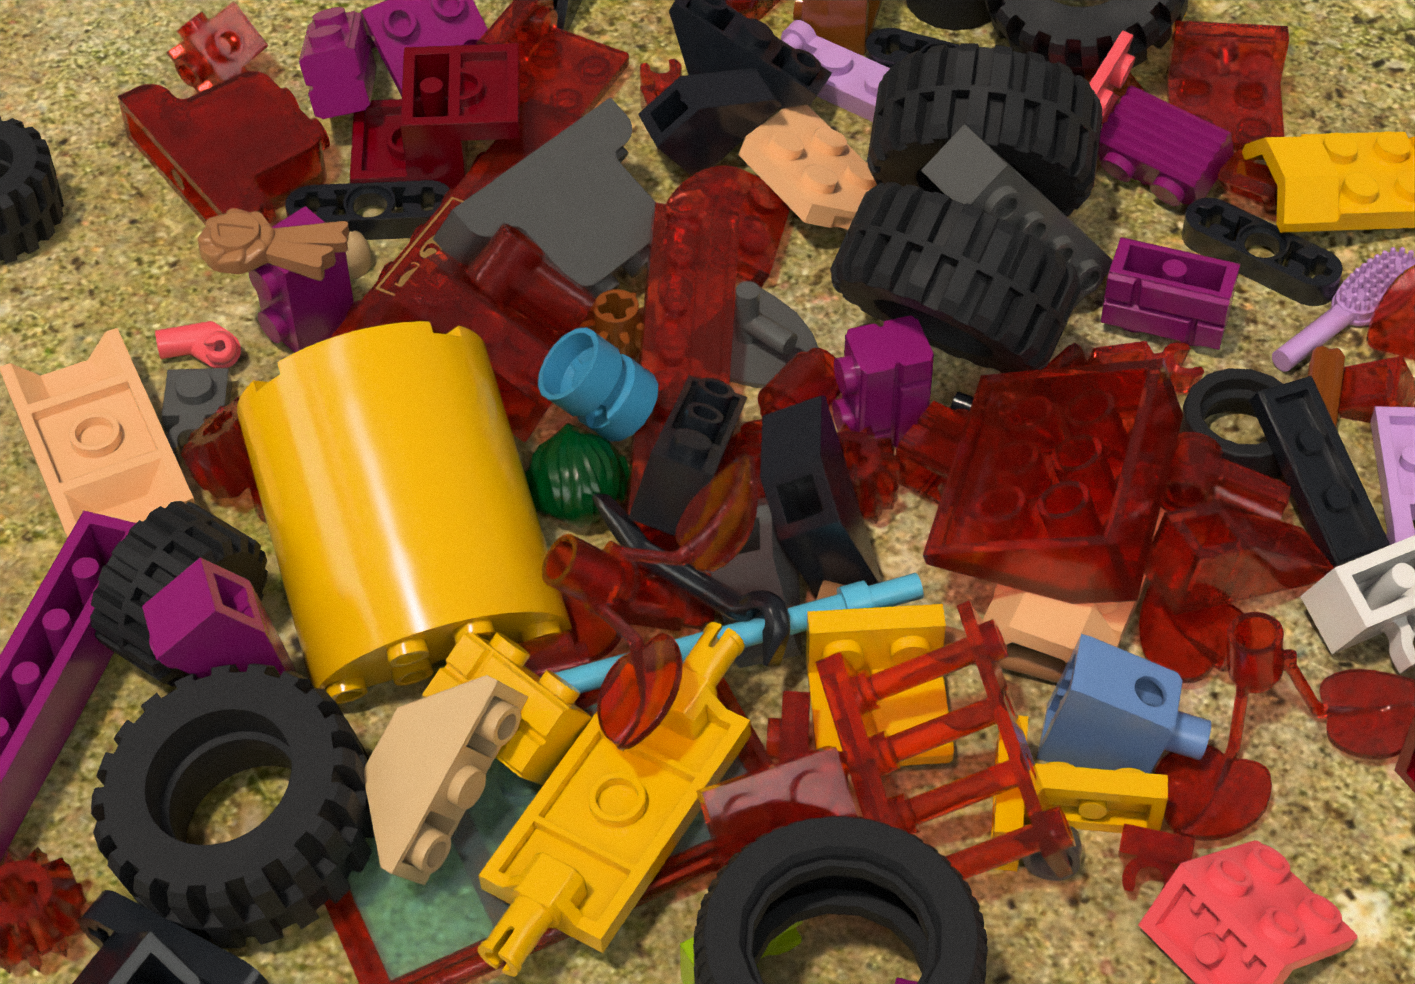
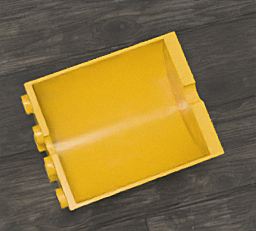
[237,321,572,704]

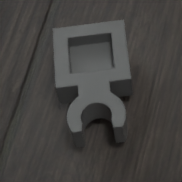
[162,368,232,464]

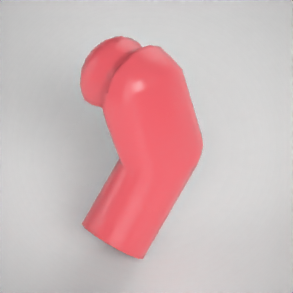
[155,321,241,368]

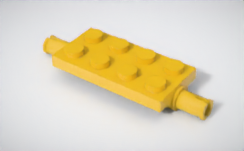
[477,622,751,977]

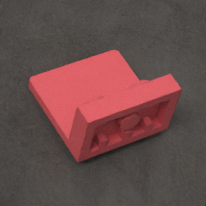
[1138,840,1357,984]

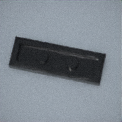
[1249,376,1390,572]

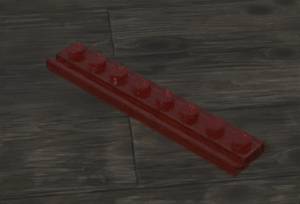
[615,202,740,632]

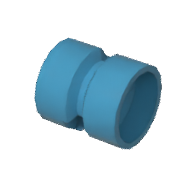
[538,327,658,442]

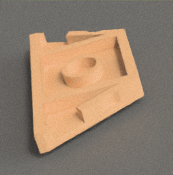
[739,104,877,230]

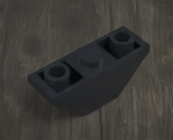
[669,0,832,109]
[760,395,882,598]

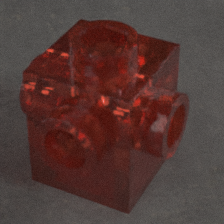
[166,1,269,97]

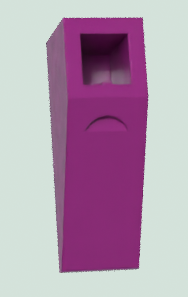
[142,557,296,678]

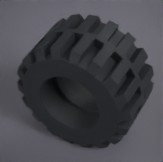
[0,116,64,264]
[90,501,268,687]

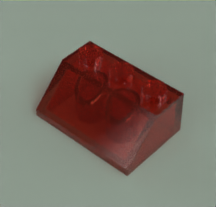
[379,250,563,443]

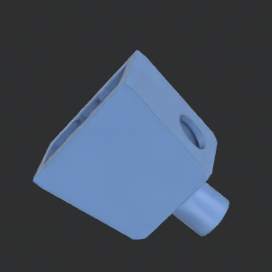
[1036,634,1211,774]

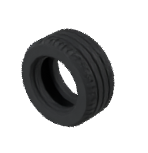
[693,816,988,984]

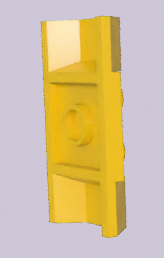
[1242,131,1415,233]

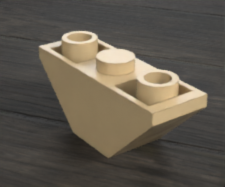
[364,675,528,885]

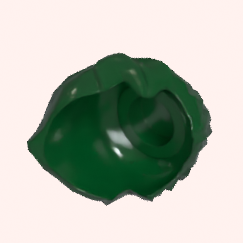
[524,423,630,528]

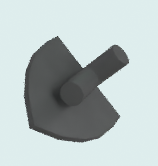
[677,281,824,390]

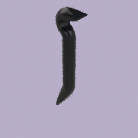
[592,494,790,667]

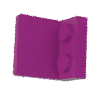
[360,0,495,97]

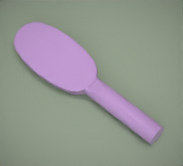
[1272,247,1415,372]

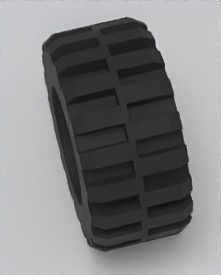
[984,0,1188,79]
[867,43,1103,216]
[830,182,1081,377]
[91,664,375,949]

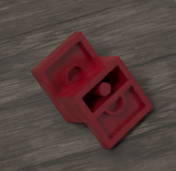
[350,43,520,192]

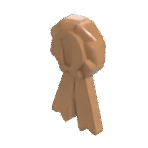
[198,208,349,281]

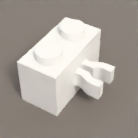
[1300,535,1415,674]

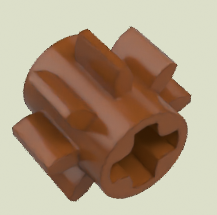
[580,289,654,359]

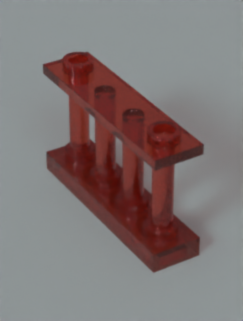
[815,601,1076,880]

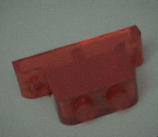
[118,71,330,226]

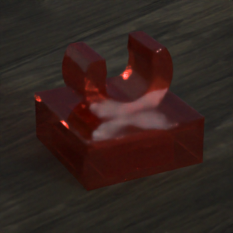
[1118,823,1196,892]

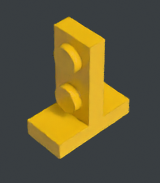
[989,714,1168,872]

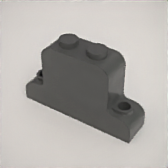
[433,97,666,313]

